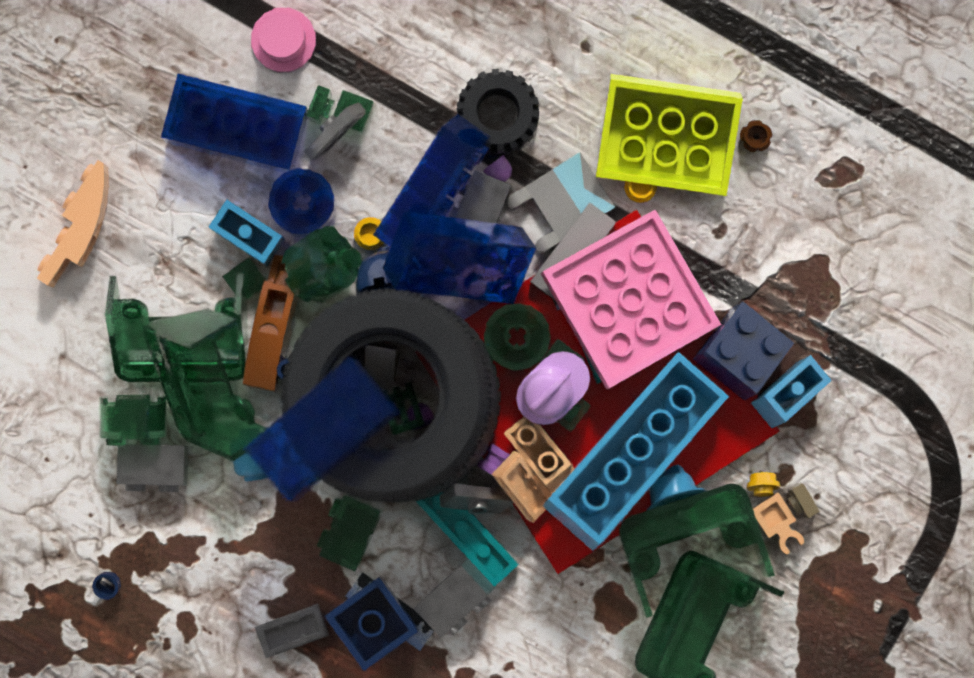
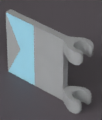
[506,152,615,254]

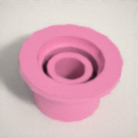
[251,8,316,72]

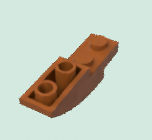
[243,254,308,392]

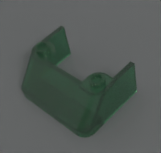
[105,274,248,382]
[143,309,275,461]
[619,484,775,618]
[635,550,784,678]

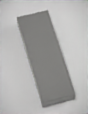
[530,202,616,301]

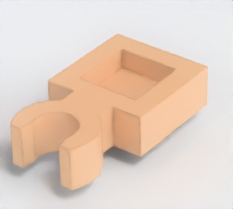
[750,492,804,555]

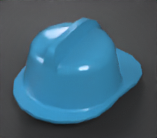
[639,465,706,527]

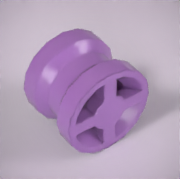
[477,443,510,474]

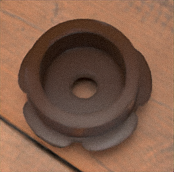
[740,120,772,152]

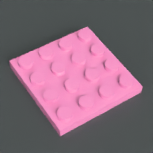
[540,209,721,390]

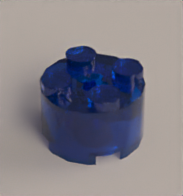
[268,168,336,238]

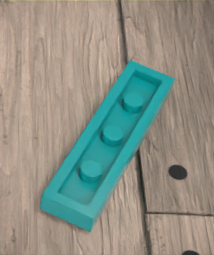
[416,491,519,587]

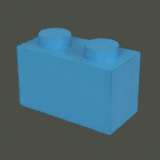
[208,199,285,266]
[751,355,832,428]

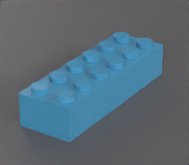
[542,352,729,551]

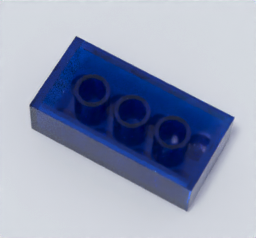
[161,73,309,175]
[373,114,491,257]
[383,211,537,304]
[244,357,400,502]

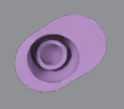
[516,352,590,425]

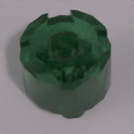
[282,226,362,303]
[484,303,551,372]
[99,394,167,446]

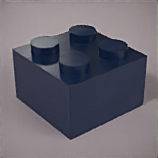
[693,301,794,400]
[325,576,419,671]

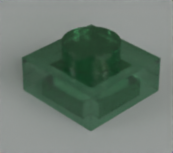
[306,85,335,125]
[333,90,374,134]
[222,257,267,303]

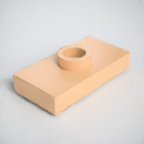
[491,451,552,523]

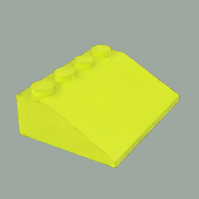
[596,74,743,196]

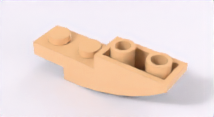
[37,160,109,288]
[504,417,575,494]

